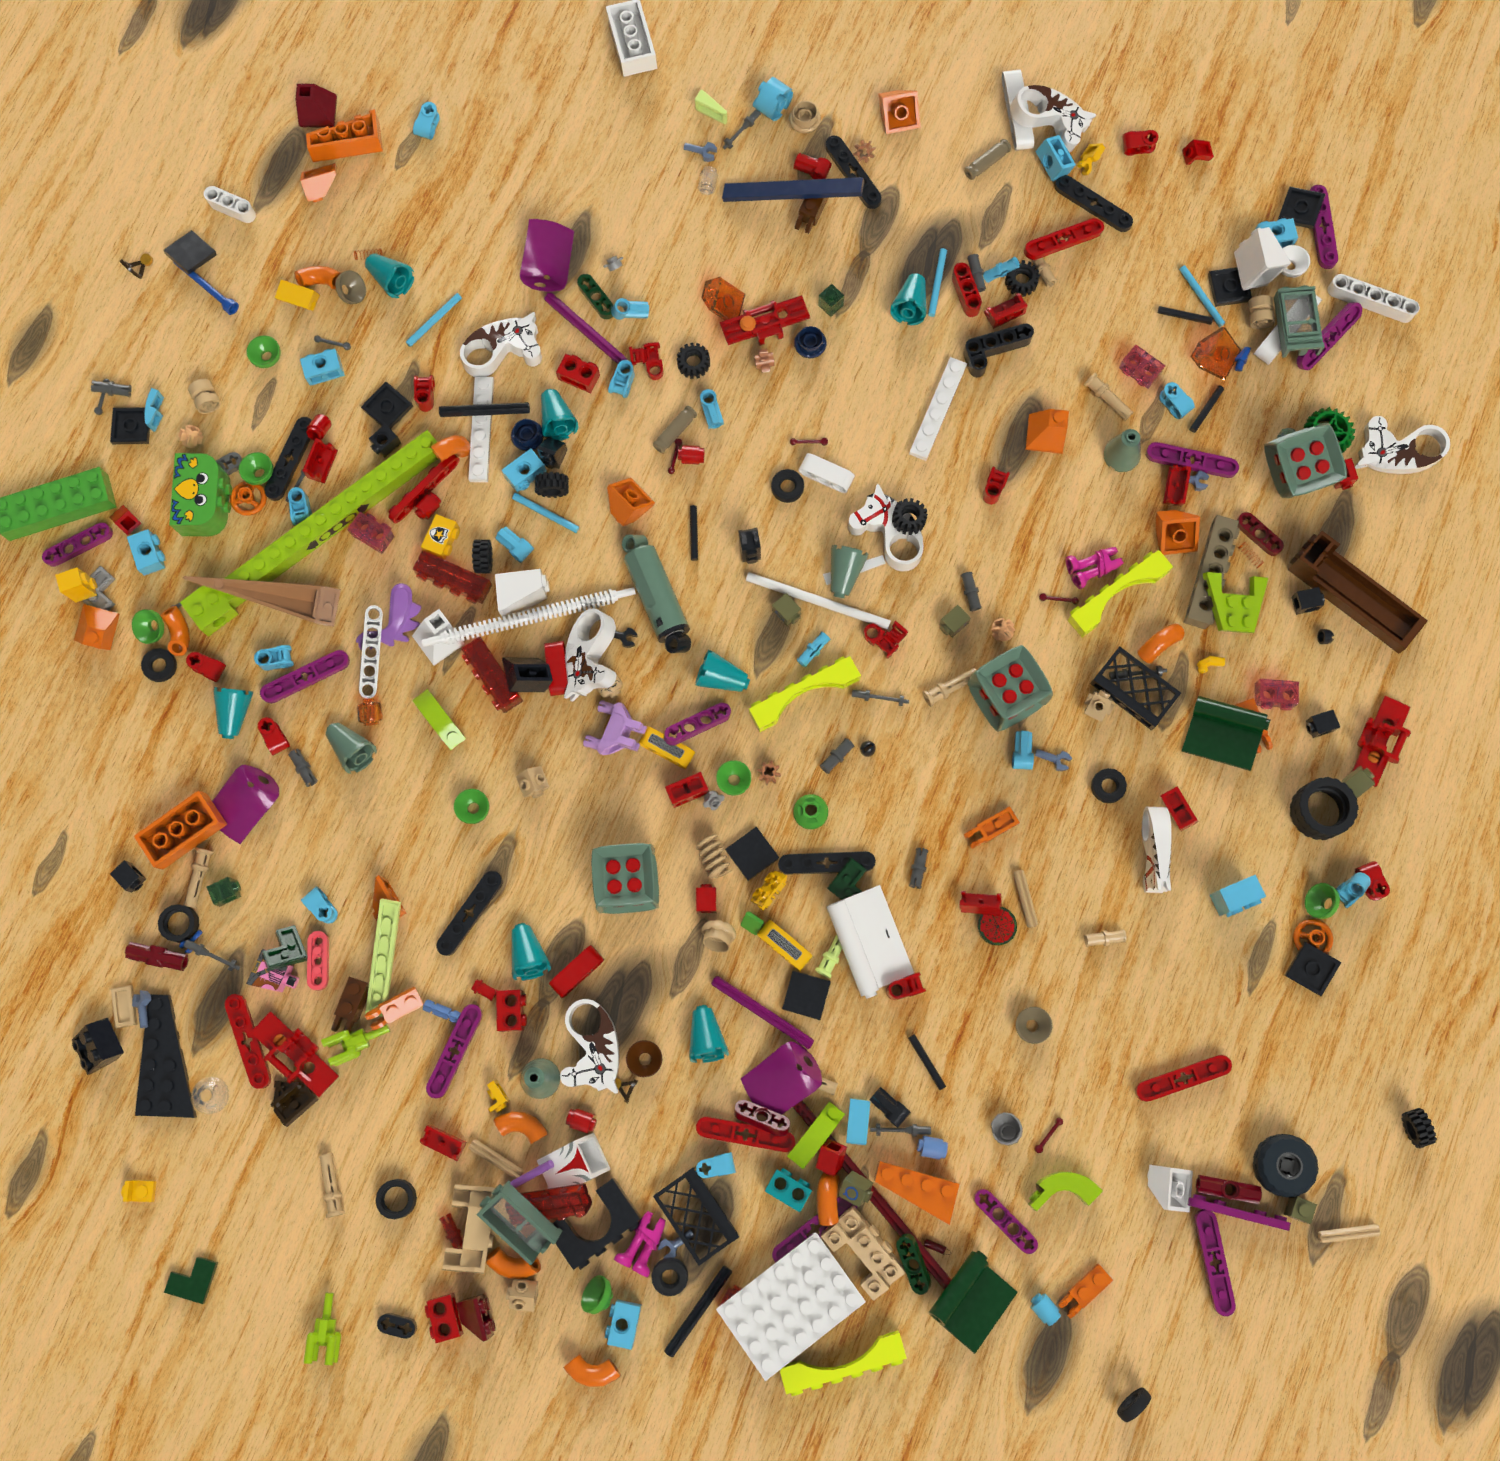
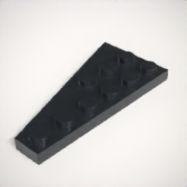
[135,994,197,1118]

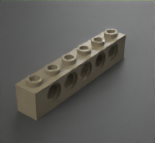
[1183,515,1240,630]

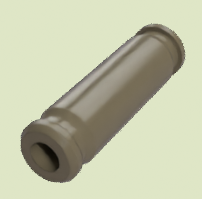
[964,139,1011,180]
[653,406,697,453]

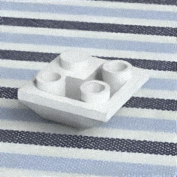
[412,609,465,666]

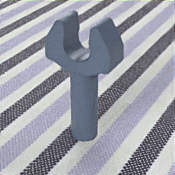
[684,142,717,162]
[1189,471,1209,491]
[1035,749,1072,771]
[132,990,151,1028]
[658,1229,695,1259]

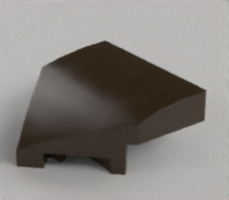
[271,1081,319,1127]

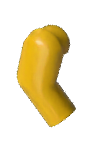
[1196,656,1225,673]

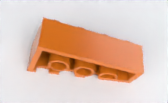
[306,109,383,162]
[873,1161,960,1225]

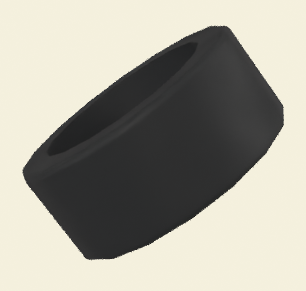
[158,904,199,943]
[375,1179,417,1220]

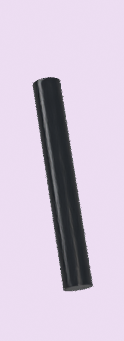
[1157,306,1213,325]
[1189,385,1224,433]
[690,505,698,561]
[908,1034,946,1090]

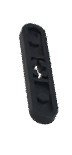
[826,136,881,209]
[1055,175,1133,232]
[264,417,312,501]
[778,851,876,875]
[436,871,503,956]

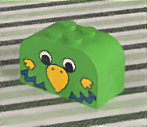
[169,453,232,537]

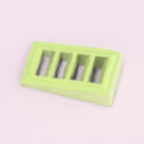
[695,90,728,124]

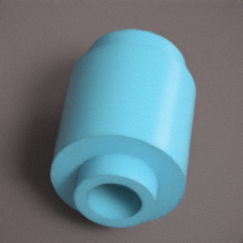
[1030,1293,1061,1326]

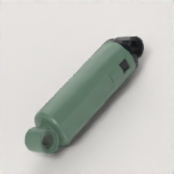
[622,534,691,653]

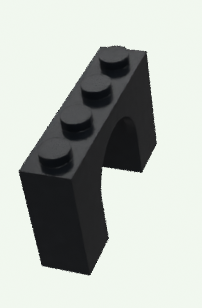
[552,1178,642,1270]

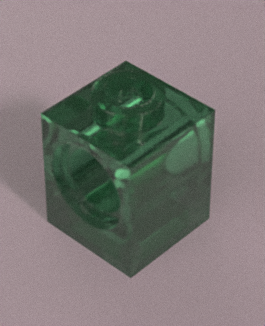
[207,877,241,907]

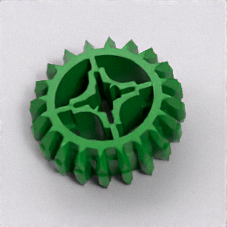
[1303,407,1356,453]

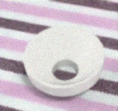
[1281,245,1310,278]

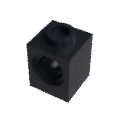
[369,424,401,457]
[1291,587,1325,615]
[1306,710,1340,738]
[110,860,146,893]

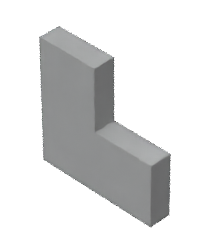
[82,566,115,611]

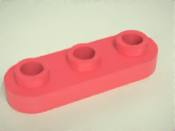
[307,931,329,991]

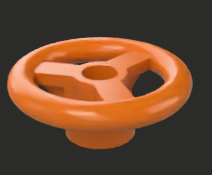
[230,481,267,516]
[1293,919,1333,954]

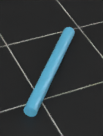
[928,248,947,317]
[1179,265,1225,327]
[406,293,462,347]
[512,493,579,533]

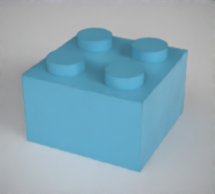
[1210,875,1266,917]

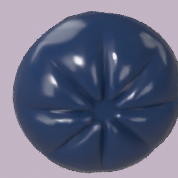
[794,326,827,359]
[511,419,544,451]

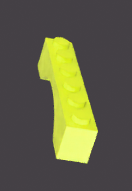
[1068,550,1173,638]
[749,656,861,732]
[780,1330,907,1396]

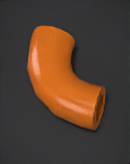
[294,266,341,289]
[430,435,471,462]
[161,606,190,656]
[1137,623,1185,664]
[494,1111,548,1144]
[817,1173,840,1226]
[486,1247,541,1279]
[563,1354,621,1387]

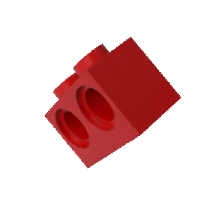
[556,354,600,394]
[665,772,709,808]
[1160,786,1198,832]
[496,990,527,1032]
[425,1293,464,1343]

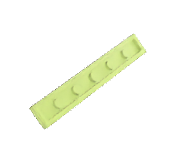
[365,899,401,1017]

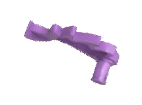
[356,583,422,650]

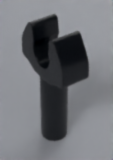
[614,628,638,648]

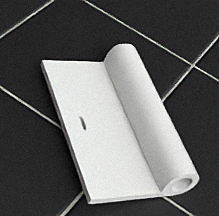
[826,885,914,999]

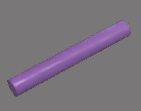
[510,1160,554,1188]

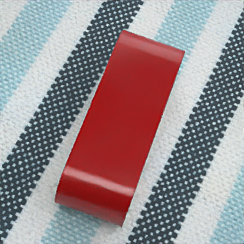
[952,262,982,317]
[544,641,568,696]
[549,945,604,998]

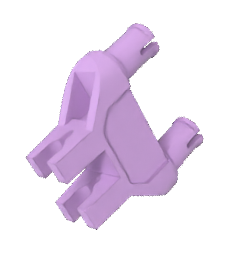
[583,700,647,755]

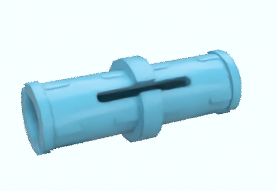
[983,257,1020,283]
[796,632,830,668]

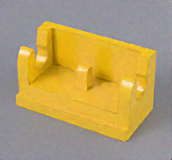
[275,280,320,311]

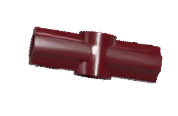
[125,942,189,971]
[1195,1175,1262,1204]

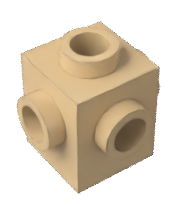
[1084,690,1114,722]
[516,766,549,798]
[506,1279,538,1312]

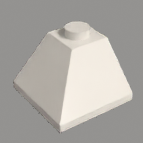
[1147,1165,1193,1212]

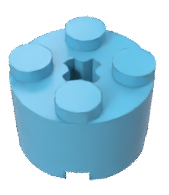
[753,77,793,121]

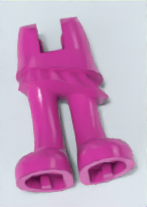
[1065,547,1124,589]
[614,1211,666,1278]

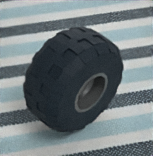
[1253,1134,1319,1197]

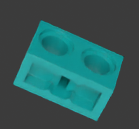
[765,1168,812,1212]

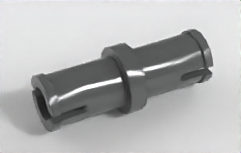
[967,254,986,292]
[91,380,132,397]
[961,572,982,611]
[820,738,854,774]
[288,749,318,787]
[909,848,928,889]

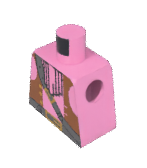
[246,949,299,992]

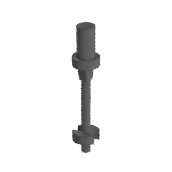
[723,110,761,150]
[1109,666,1167,679]
[852,689,909,706]
[184,939,240,971]
[870,1124,931,1137]

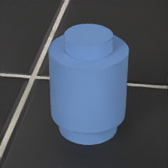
[917,1136,948,1160]

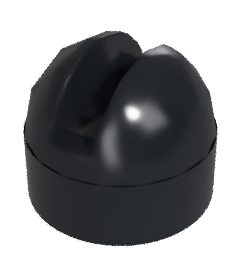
[1317,629,1334,644]
[860,741,876,757]

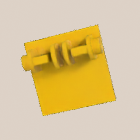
[750,871,788,910]

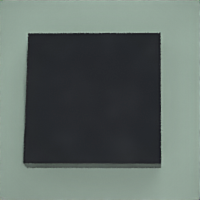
[1278,187,1326,229]
[164,230,217,275]
[1208,267,1252,307]
[361,382,413,429]
[110,408,150,445]
[725,827,779,881]
[1285,941,1342,996]
[782,971,831,1020]

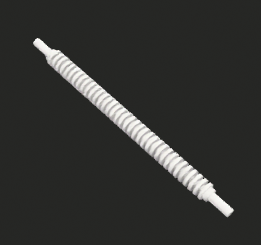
[422,587,636,647]

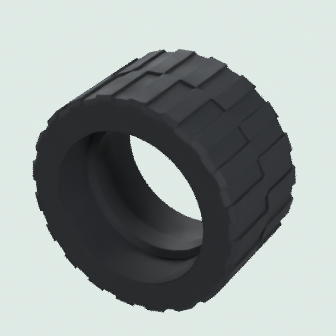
[1290,777,1359,840]

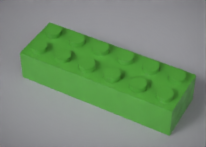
[0,467,117,541]

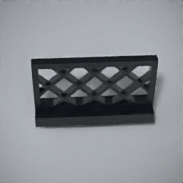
[1090,646,1181,730]
[653,1167,740,1266]

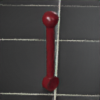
[790,437,828,446]
[668,439,682,474]
[1039,593,1079,605]
[1035,1117,1063,1153]

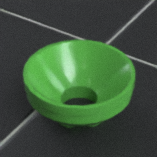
[247,336,281,368]
[239,452,273,485]
[132,609,164,644]
[716,760,751,796]
[454,789,489,824]
[793,794,828,830]
[1305,883,1340,919]
[581,1275,613,1314]

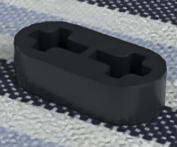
[377,1313,417,1339]

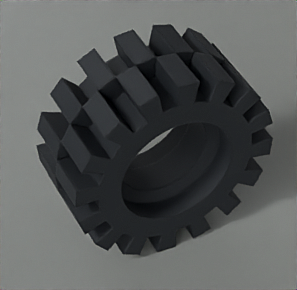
[1005,260,1040,297]
[677,343,710,379]
[535,472,569,498]
[892,498,928,535]
[472,540,493,573]
[1402,1108,1437,1148]

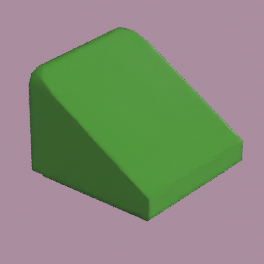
[741,911,764,935]

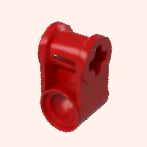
[1122,130,1159,156]
[414,375,435,412]
[983,466,1010,505]
[186,652,226,682]
[258,717,290,756]
[1355,861,1390,901]
[886,972,926,1000]

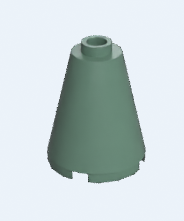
[1104,429,1141,472]
[831,545,868,599]
[326,723,377,774]
[520,1058,560,1099]

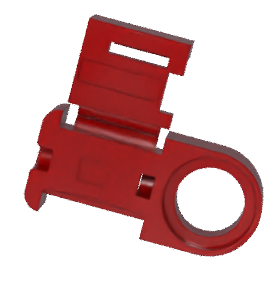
[629,342,664,380]
[864,621,908,659]

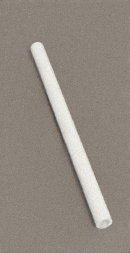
[746,572,891,629]

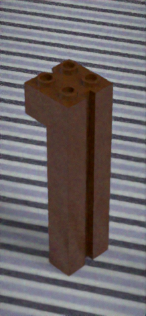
[1288,531,1428,654]

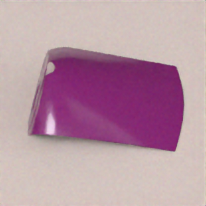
[520,219,574,292]
[212,765,279,844]
[741,1041,822,1122]

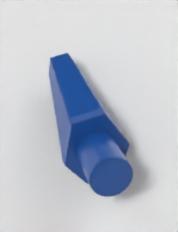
[1235,347,1251,372]

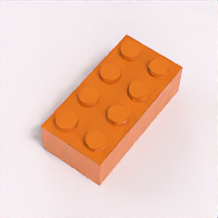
[134,790,227,870]

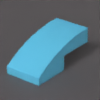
[145,388,164,432]
[846,1099,870,1145]

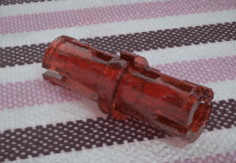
[439,1213,463,1249]

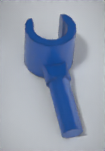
[179,930,203,954]

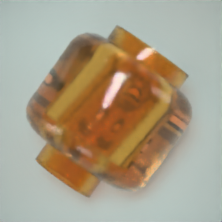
[357,698,383,726]

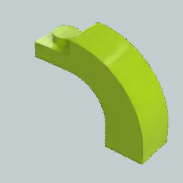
[1028,1172,1103,1211]

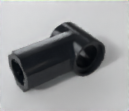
[869,1087,911,1128]

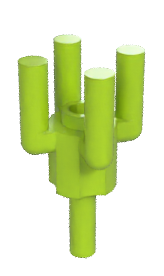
[321,1024,390,1066]
[304,1292,341,1365]

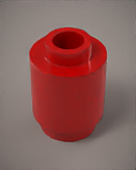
[306,414,332,441]
[678,445,705,465]
[414,492,442,520]
[566,1108,597,1134]

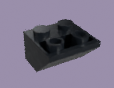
[502,657,553,692]
[72,1018,124,1075]

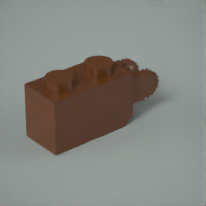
[795,198,828,234]
[331,976,369,1033]

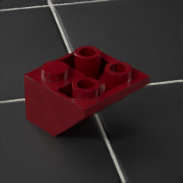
[295,83,337,128]
[457,1294,496,1342]

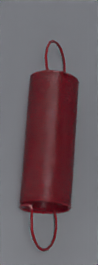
[923,1239,951,1255]

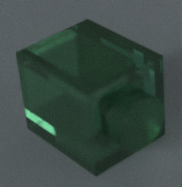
[818,284,844,317]

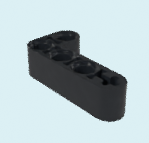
[963,323,1034,378]

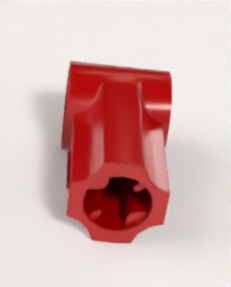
[794,153,832,179]

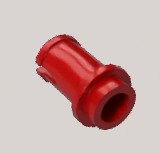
[471,979,498,1001]

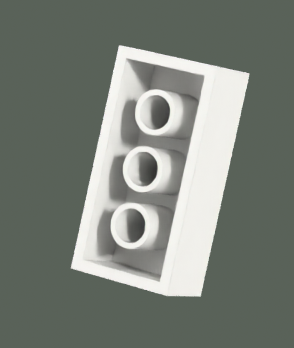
[606,0,657,77]

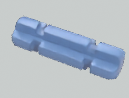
[423,1000,461,1023]

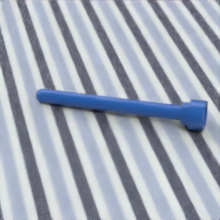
[173,261,239,315]

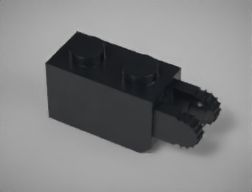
[738,527,761,564]

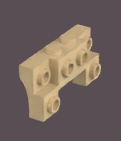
[442,1184,495,1274]
[821,1205,906,1301]

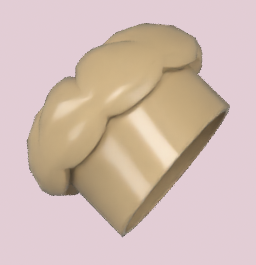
[789,101,821,134]
[701,920,736,952]

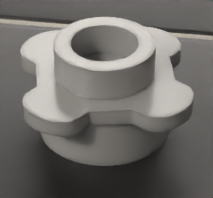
[603,256,623,271]
[703,791,725,810]

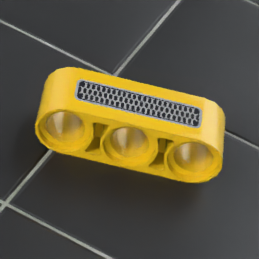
[638,726,695,769]
[757,919,813,971]

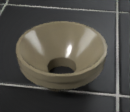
[335,270,366,304]
[1016,1007,1053,1044]

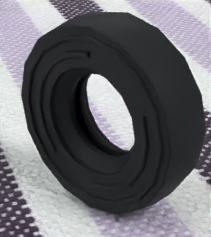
[771,469,804,503]
[141,648,177,682]
[1091,768,1127,803]
[651,1257,688,1296]
[1117,1388,1151,1422]

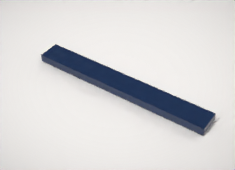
[722,177,864,202]

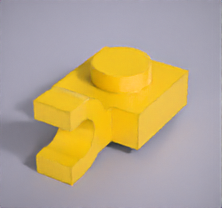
[1077,143,1106,175]

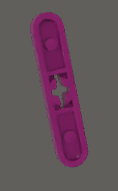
[1310,185,1338,269]
[1297,302,1362,370]
[1146,442,1239,478]
[260,650,350,704]
[426,1004,483,1099]
[1187,1194,1291,1231]
[772,1196,857,1262]
[1195,1209,1236,1316]

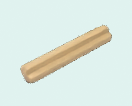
[1013,870,1038,928]
[469,1140,523,1179]
[1318,1224,1380,1243]

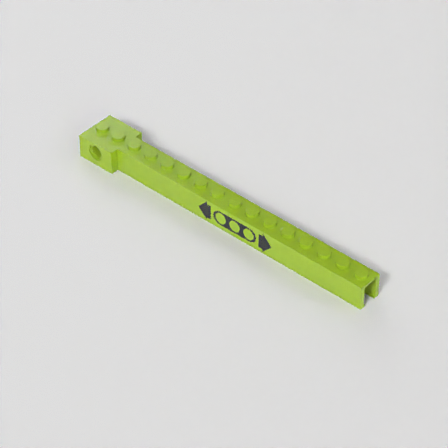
[180,430,438,637]

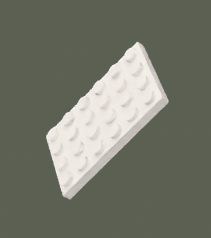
[716,1232,866,1381]

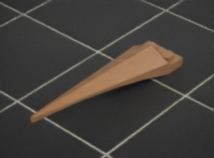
[182,576,341,627]

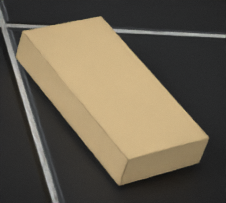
[111,985,137,1028]

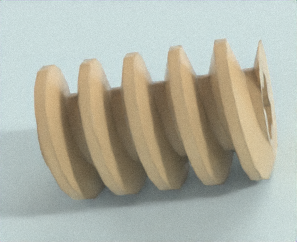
[696,834,732,878]

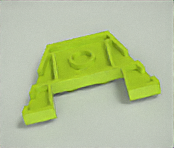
[1203,572,1268,633]

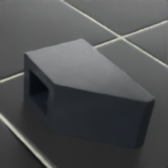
[537,437,567,469]

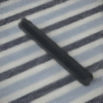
[439,402,530,417]
[664,1266,732,1357]

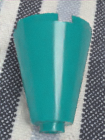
[365,253,414,298]
[890,273,927,326]
[541,389,579,441]
[695,649,750,692]
[213,687,253,739]
[511,923,551,981]
[689,1005,729,1063]

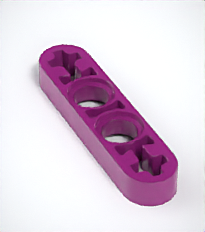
[42,523,113,567]
[664,703,731,746]
[974,1189,1038,1254]

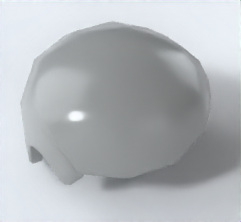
[991,1112,1023,1146]

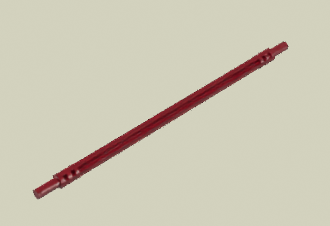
[793,1100,951,1290]

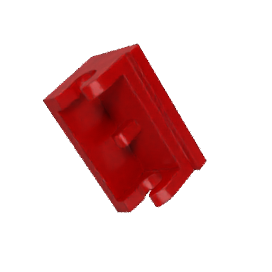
[984,293,1028,329]
[302,438,338,484]
[1162,465,1191,507]
[960,891,1002,915]
[420,1125,467,1161]

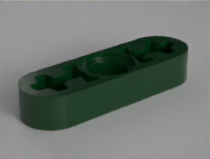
[577,274,613,320]
[896,1233,931,1295]

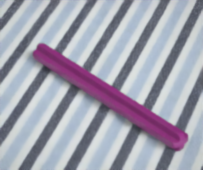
[544,292,627,364]
[711,976,814,1049]

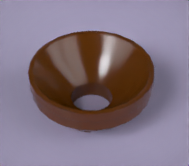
[626,1040,663,1078]

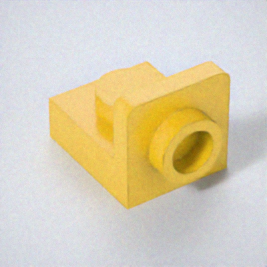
[487,1080,510,1113]
[121,1180,157,1202]

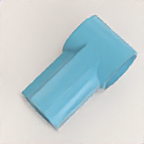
[611,298,649,320]
[700,389,724,429]
[495,527,534,563]
[1012,731,1034,770]

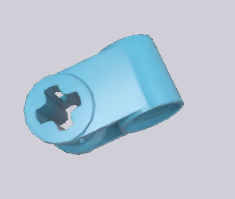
[413,102,440,140]
[608,360,635,398]
[1159,382,1195,419]
[288,487,312,525]
[254,645,294,671]
[1336,872,1371,908]
[301,886,338,924]
[696,1152,736,1178]

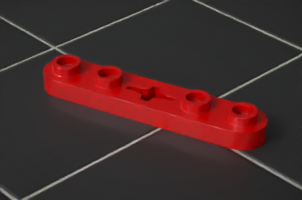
[1024,218,1104,260]
[388,454,460,524]
[225,994,271,1089]
[1135,1055,1232,1102]
[696,1117,795,1152]

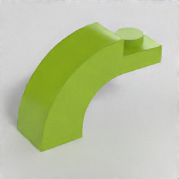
[412,689,466,750]
[787,1101,845,1169]

